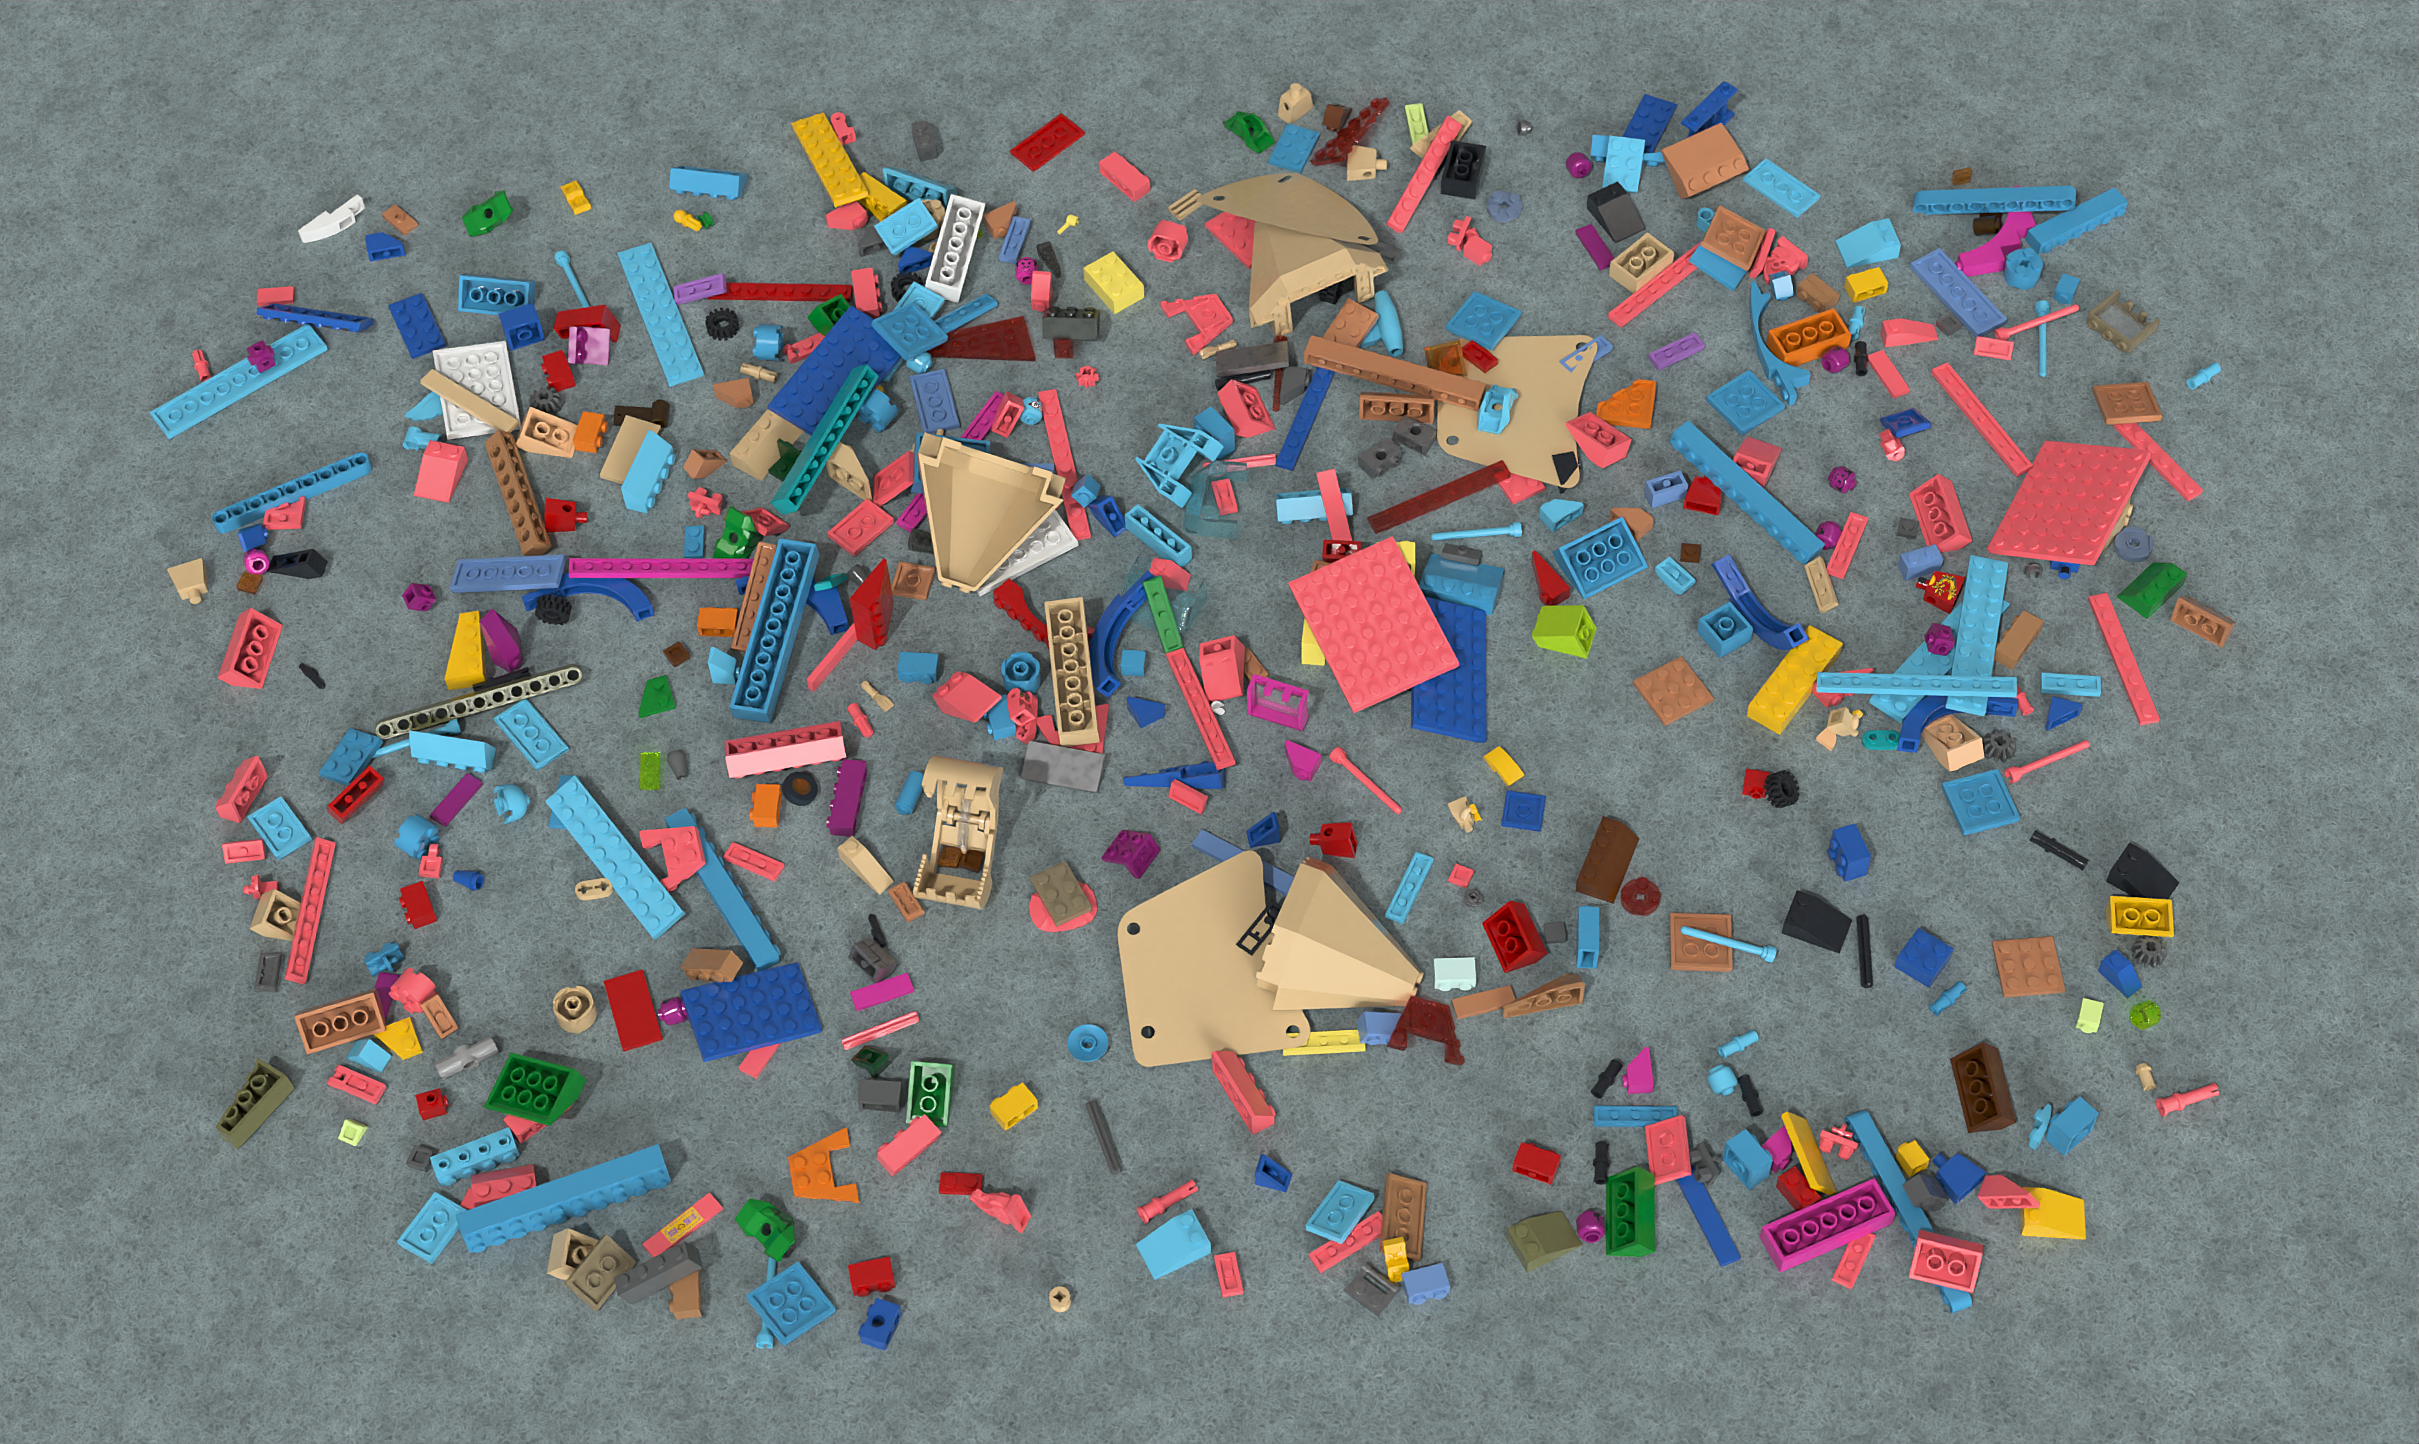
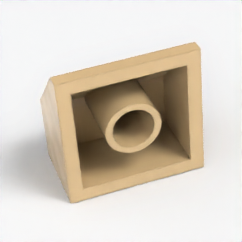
[249,889,301,941]
[547,1228,599,1280]

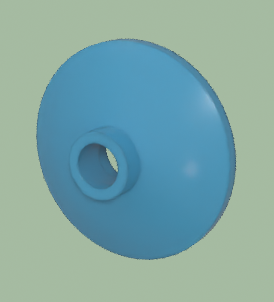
[1067,1024,1108,1062]

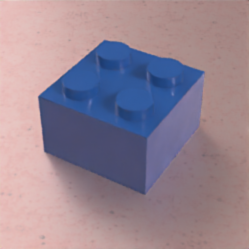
[498,303,545,351]
[1827,823,1871,882]
[1894,927,1954,988]

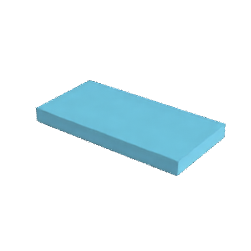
[1743,158,1821,218]
[493,698,569,771]

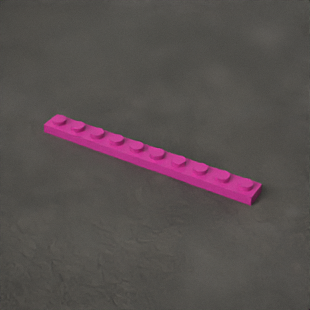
[896,391,1004,533]
[569,558,754,578]

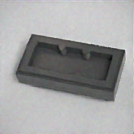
[1441,543,1482,566]
[254,953,282,992]

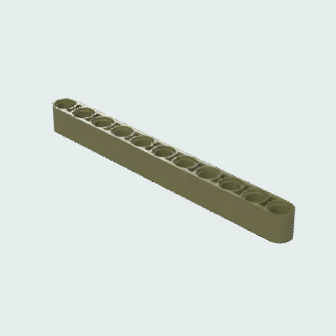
[376,664,582,739]

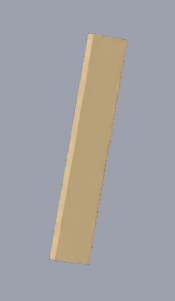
[420,369,519,433]

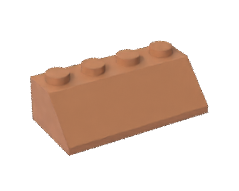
[1359,391,1435,424]
[294,988,386,1054]

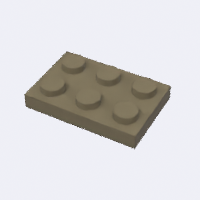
[1030,861,1092,927]
[564,1234,636,1311]

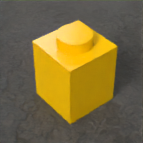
[1895,1140,1930,1177]

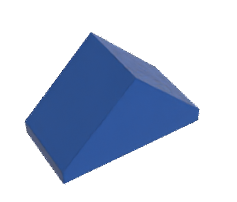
[898,246,933,275]
[1127,696,1166,728]
[2045,697,2082,731]
[1246,812,1280,848]
[1255,1154,1292,1192]

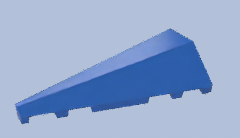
[1123,761,1225,789]

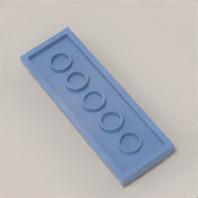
[1910,248,2007,338]
[450,554,567,593]

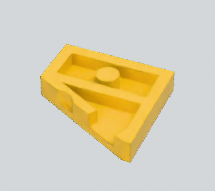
[373,1017,423,1060]

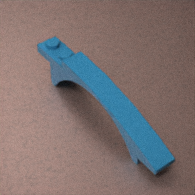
[1749,281,1811,406]

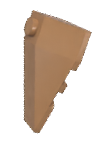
[1502,974,1585,1019]

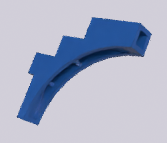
[735,576,849,635]

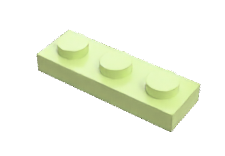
[1405,103,1428,145]

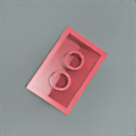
[1217,379,1276,438]
[215,756,268,824]
[471,1164,537,1207]
[1909,1230,1983,1293]

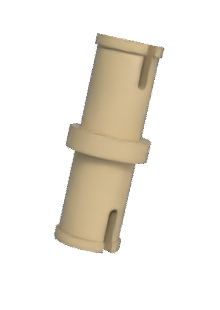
[740,362,779,384]

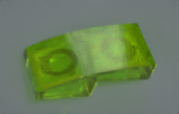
[640,752,660,790]

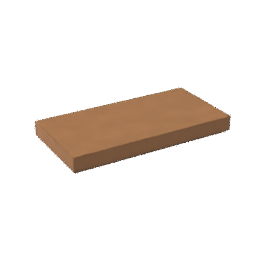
[1379,1173,1427,1262]

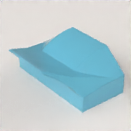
[1655,556,1696,595]

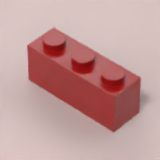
[327,765,384,824]

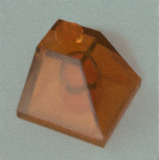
[1424,339,1467,377]

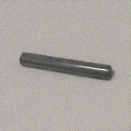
[1086,1100,1122,1175]

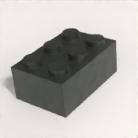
[1042,306,1100,340]

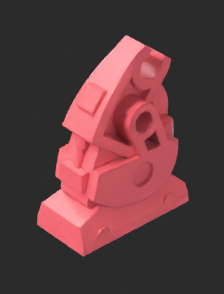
[1762,236,1808,284]
[969,1189,1031,1233]

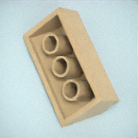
[729,409,804,481]

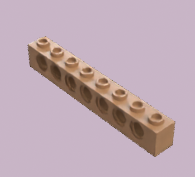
[485,429,552,556]

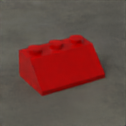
[1482,901,1548,973]

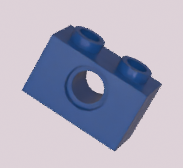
[858,1298,902,1351]

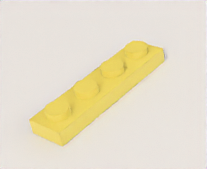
[1283,1030,1365,1056]

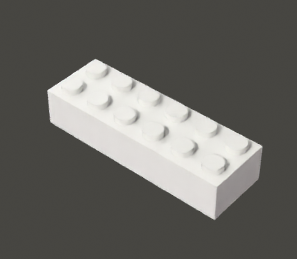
[925,194,985,303]

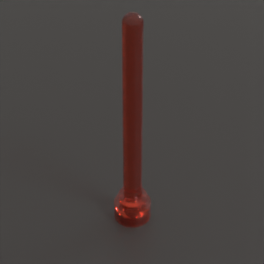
[1273,335,1288,412]

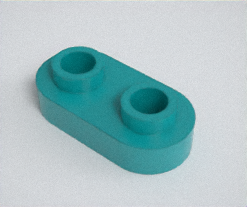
[1862,730,1900,750]

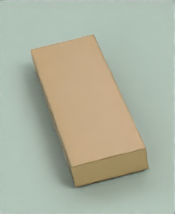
[1804,556,1839,613]

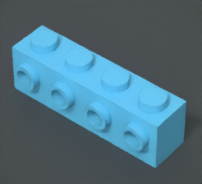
[1125,504,1192,568]
[430,1127,520,1186]

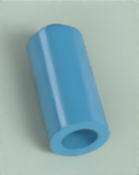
[894,771,924,815]

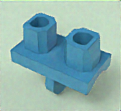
[364,942,405,977]

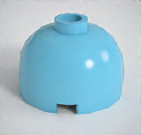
[494,784,529,824]

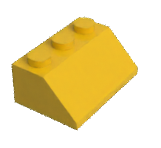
[2106,896,2174,937]

